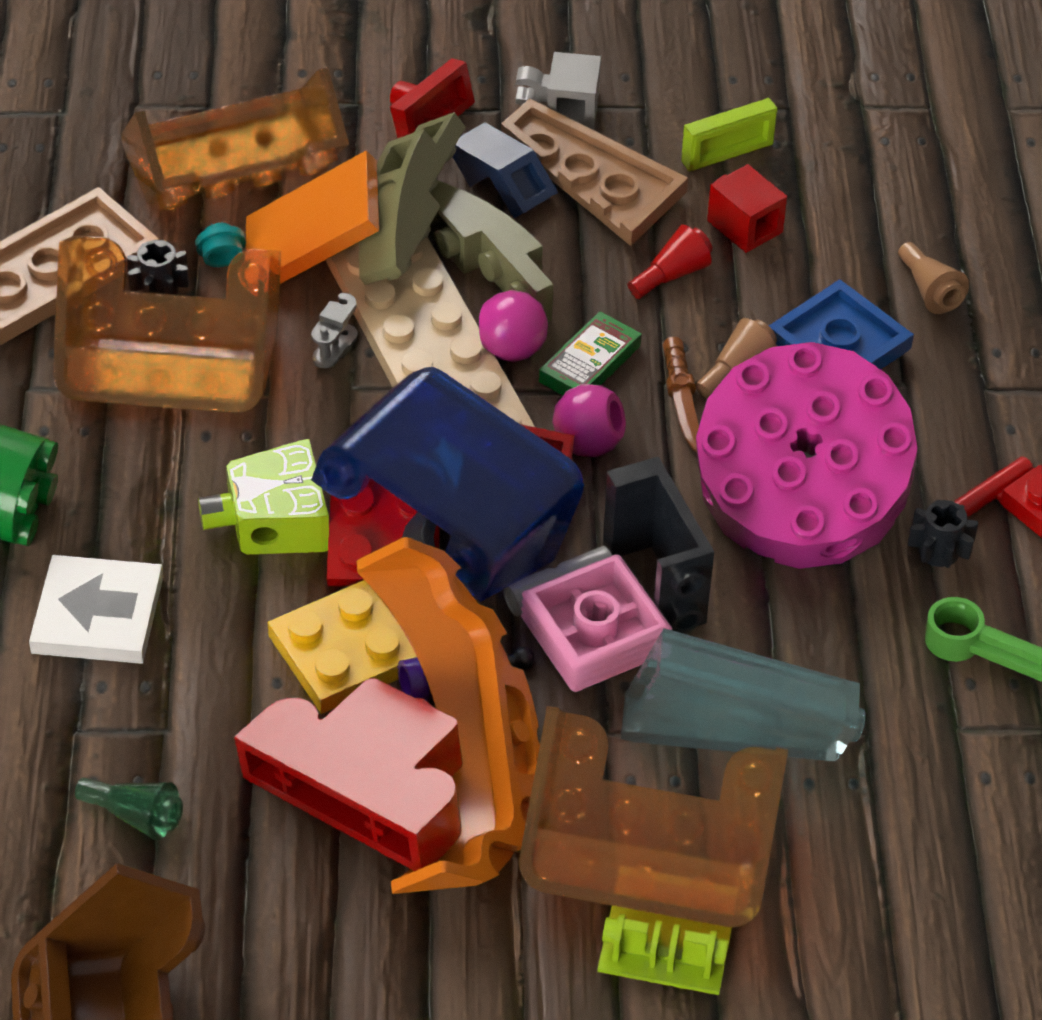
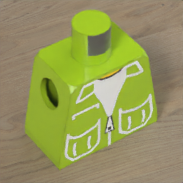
[198,439,329,555]

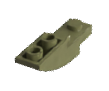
[359,112,466,285]
[429,181,554,322]

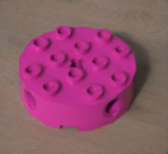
[696,342,918,569]

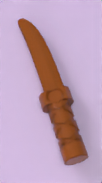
[662,337,699,453]

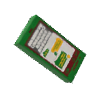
[539,311,642,395]

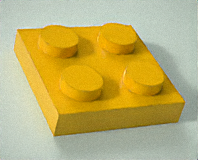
[267,580,417,714]

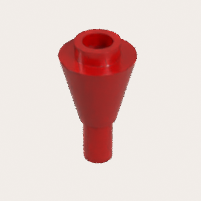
[627,225,713,299]

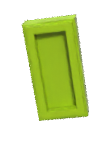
[681,98,777,172]

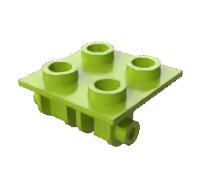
[597,868,739,995]

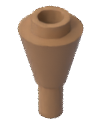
[898,242,969,314]
[695,318,777,399]

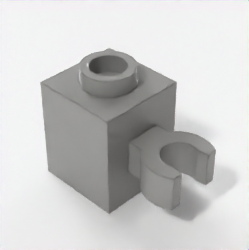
[515,52,601,130]

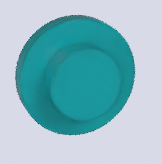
[195,223,246,268]

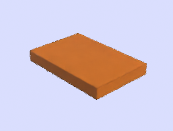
[245,150,379,297]

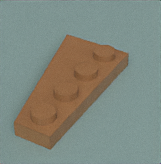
[501,98,688,246]

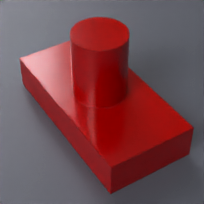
[390,58,475,138]

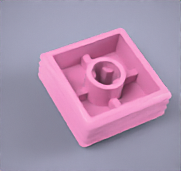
[521,555,672,692]

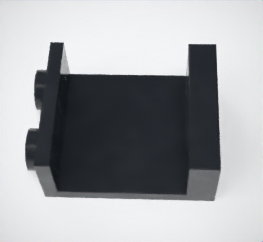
[603,456,714,634]

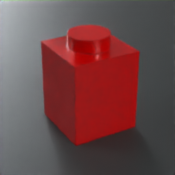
[707,164,787,253]

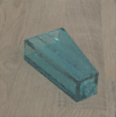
[621,628,865,761]

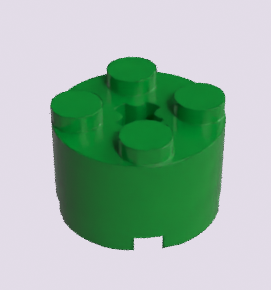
[0,424,59,547]

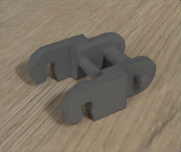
[311,293,358,368]

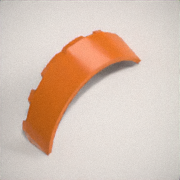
[356,537,543,894]

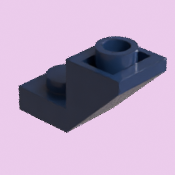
[453,122,558,218]

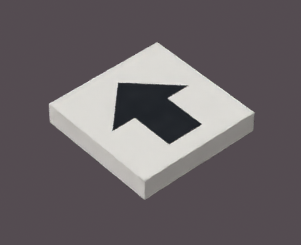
[29,555,163,664]

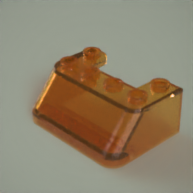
[120,67,349,211]
[53,235,282,413]
[519,706,789,927]

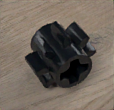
[127,240,189,303]
[908,499,978,568]

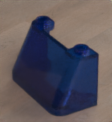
[311,367,584,602]

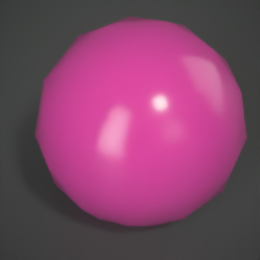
[479,290,548,363]
[552,384,626,457]

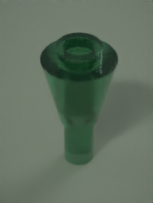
[75,777,183,841]

